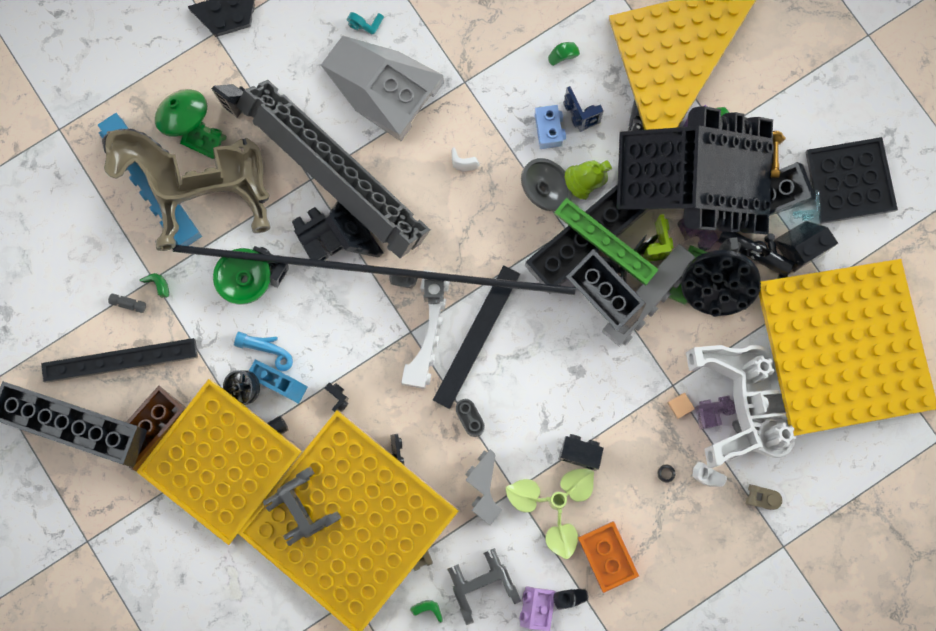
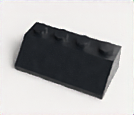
[566,249,646,334]

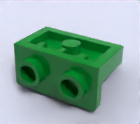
[180,122,227,159]

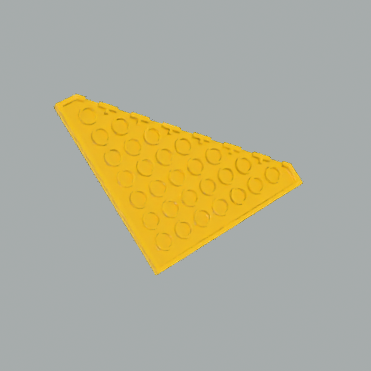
[609,0,756,130]

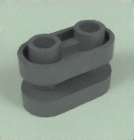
[456,399,485,437]

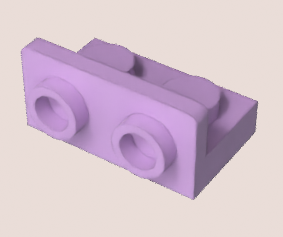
[519,586,556,631]

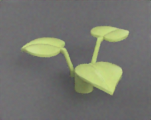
[505,469,594,559]

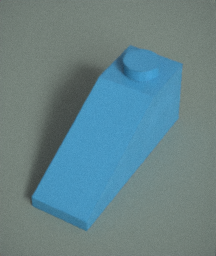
[249,359,308,404]

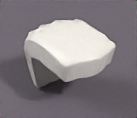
[451,147,480,172]
[692,462,727,487]

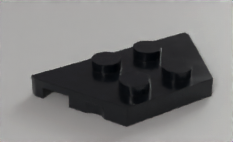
[188,0,255,37]
[325,201,384,258]

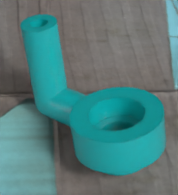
[346,12,384,34]

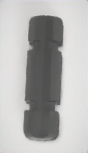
[108,293,146,313]

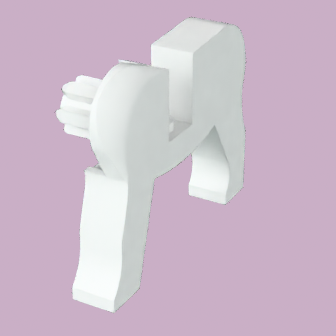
[686,345,796,468]

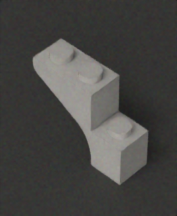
[465,449,502,525]

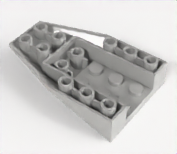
[321,36,444,141]

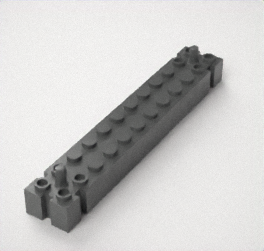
[236,80,431,258]

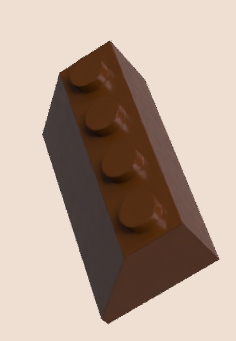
[126,385,186,472]

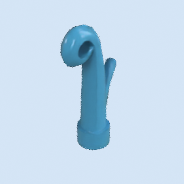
[234,331,293,371]

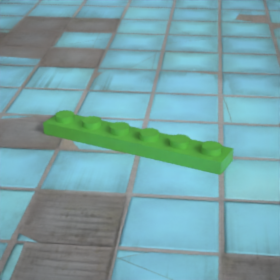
[554,198,659,286]

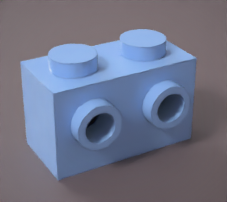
[534,105,566,149]

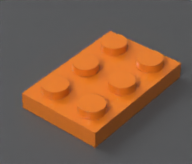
[577,521,639,593]

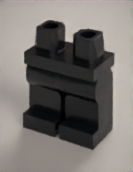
[292,207,344,260]

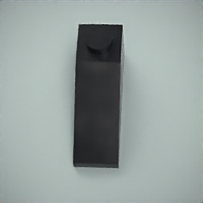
[211,84,245,118]

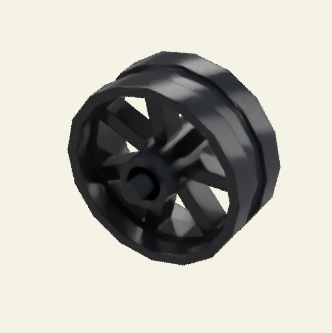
[223,370,260,405]

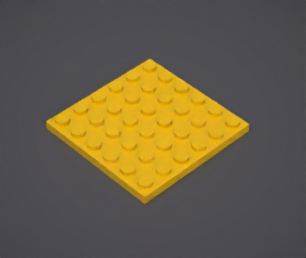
[137,379,302,545]

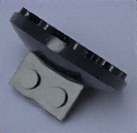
[681,250,761,317]

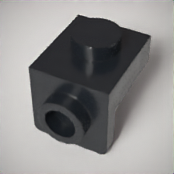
[325,382,349,412]

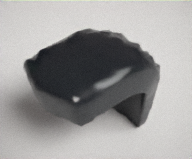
[553,589,588,610]

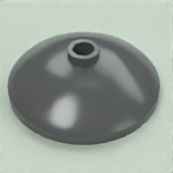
[521,158,572,211]

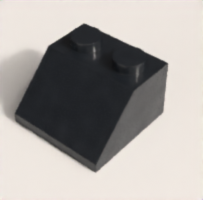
[558,434,604,471]

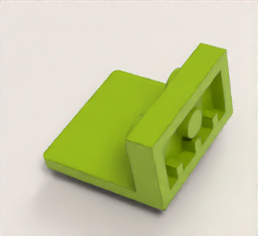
[642,214,674,262]

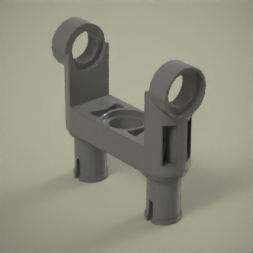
[263,467,341,546]
[447,548,522,625]

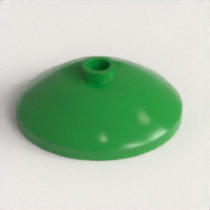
[155,89,208,137]
[213,248,271,305]

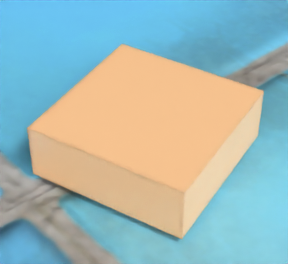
[667,393,695,419]

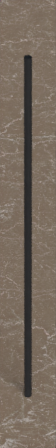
[173,245,576,295]

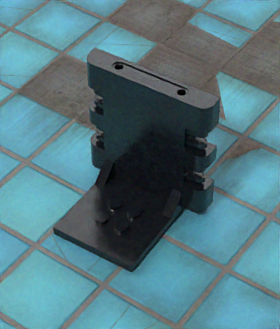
[617,106,774,235]

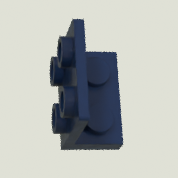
[563,86,604,132]

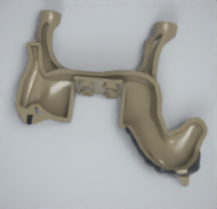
[102,128,271,251]

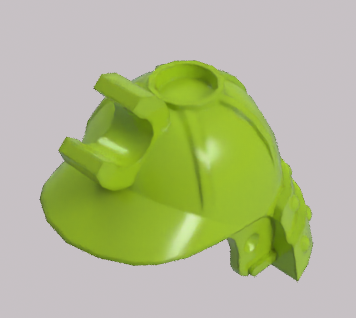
[564,160,613,200]

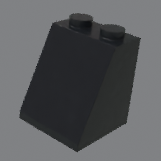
[773,221,839,272]

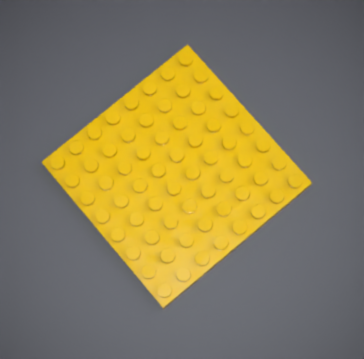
[759,259,936,436]
[238,410,459,631]

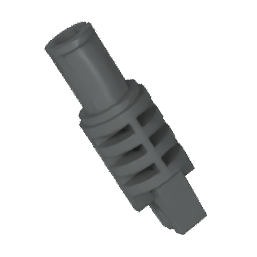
[719,237,741,253]

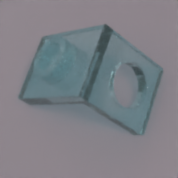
[793,190,821,221]

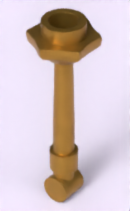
[771,131,786,178]

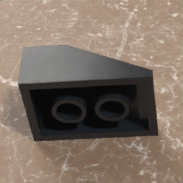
[769,162,816,216]

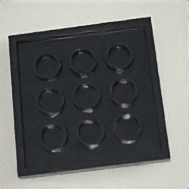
[805,137,898,224]

